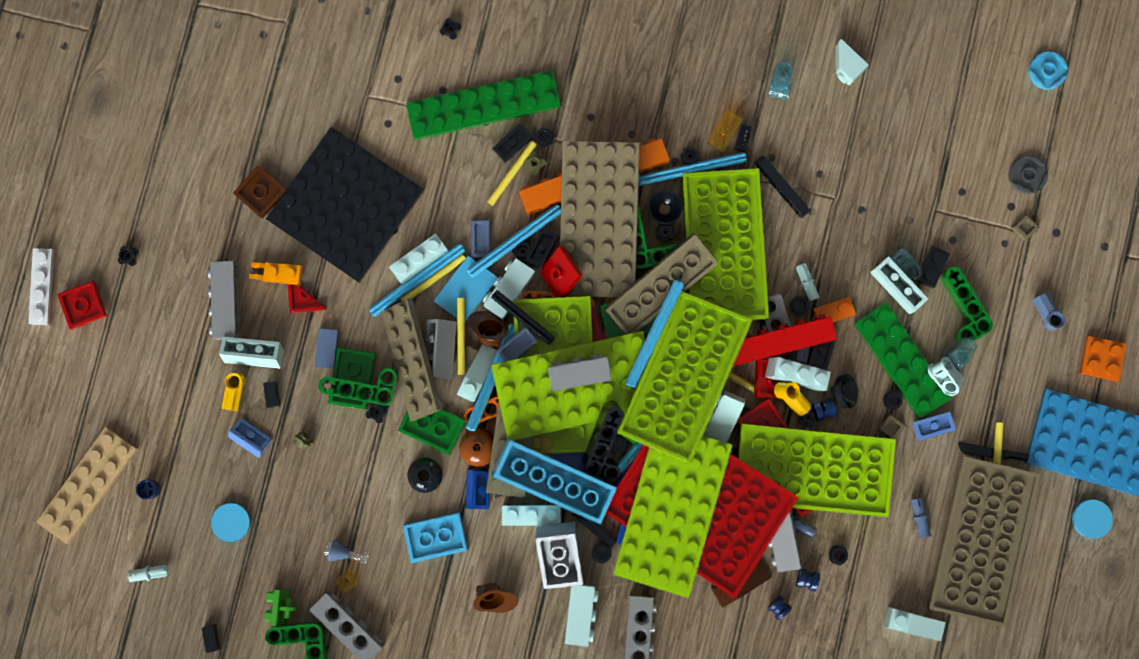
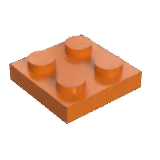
[1079,336,1126,382]

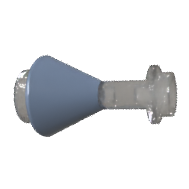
[324,539,369,566]

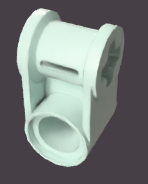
[927,357,964,396]

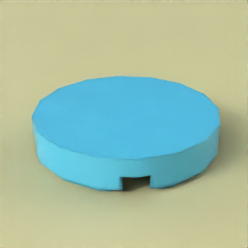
[1028,52,1068,90]
[1072,499,1113,539]
[211,503,251,542]

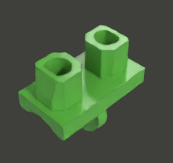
[264,589,297,626]

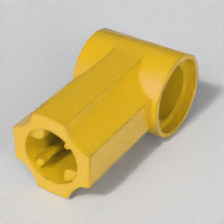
[221,373,246,412]
[774,382,811,416]

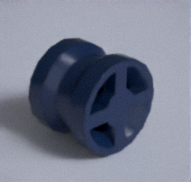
[767,596,792,620]

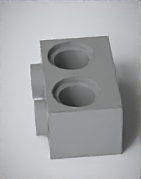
[760,293,791,331]

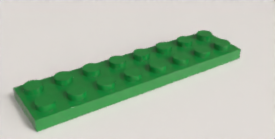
[406,70,561,141]

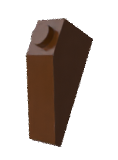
[711,560,771,608]

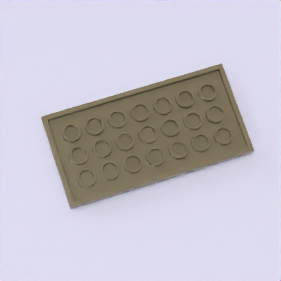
[560,141,640,298]
[928,456,1041,627]

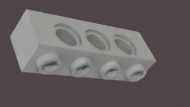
[310,591,384,659]
[624,594,657,659]

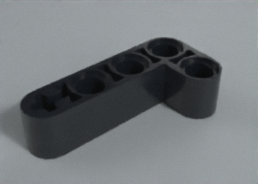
[582,400,624,482]

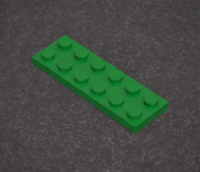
[854,302,952,419]

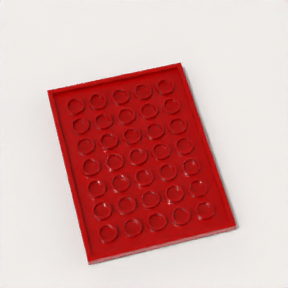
[606,445,799,598]

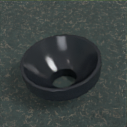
[648,190,683,225]
[831,373,858,409]
[407,458,443,493]

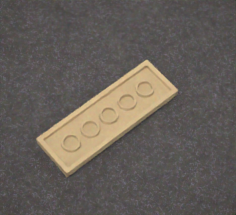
[36,427,138,544]

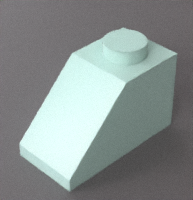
[835,39,868,86]

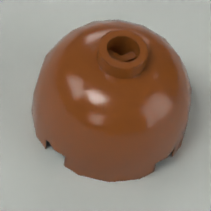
[459,428,494,467]

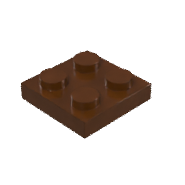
[233,165,287,219]

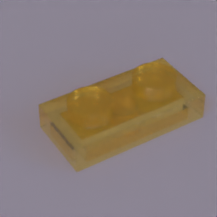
[707,110,743,153]

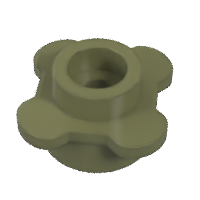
[523,152,546,175]
[294,432,314,450]

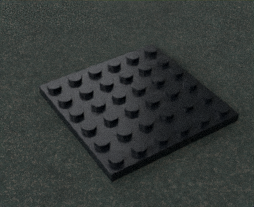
[266,127,425,283]

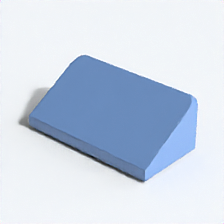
[228,418,272,458]

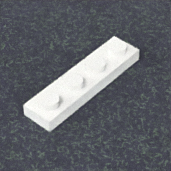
[28,248,55,325]

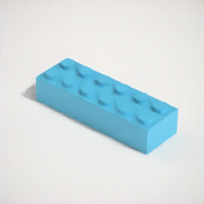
[491,439,616,524]

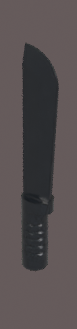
[958,442,1029,461]

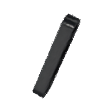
[755,156,810,218]

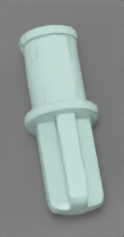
[796,263,820,302]
[128,565,169,582]

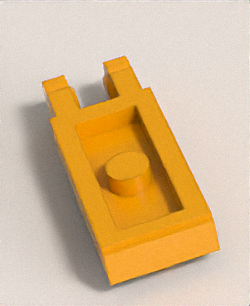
[249,262,303,285]

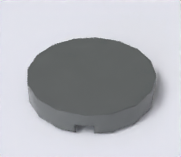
[1008,156,1048,194]

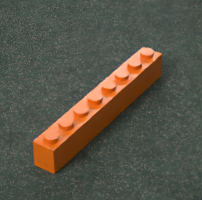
[519,138,670,216]

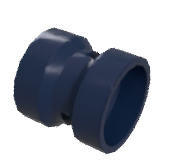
[812,398,837,422]
[136,480,161,499]
[795,568,820,592]

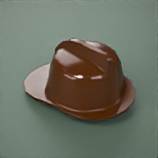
[467,311,509,348]
[473,583,519,613]

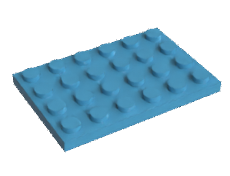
[1025,389,1139,496]

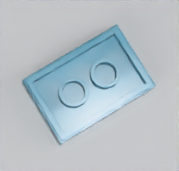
[434,256,498,323]
[403,512,468,563]

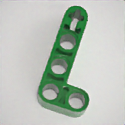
[941,266,993,345]
[318,368,399,406]

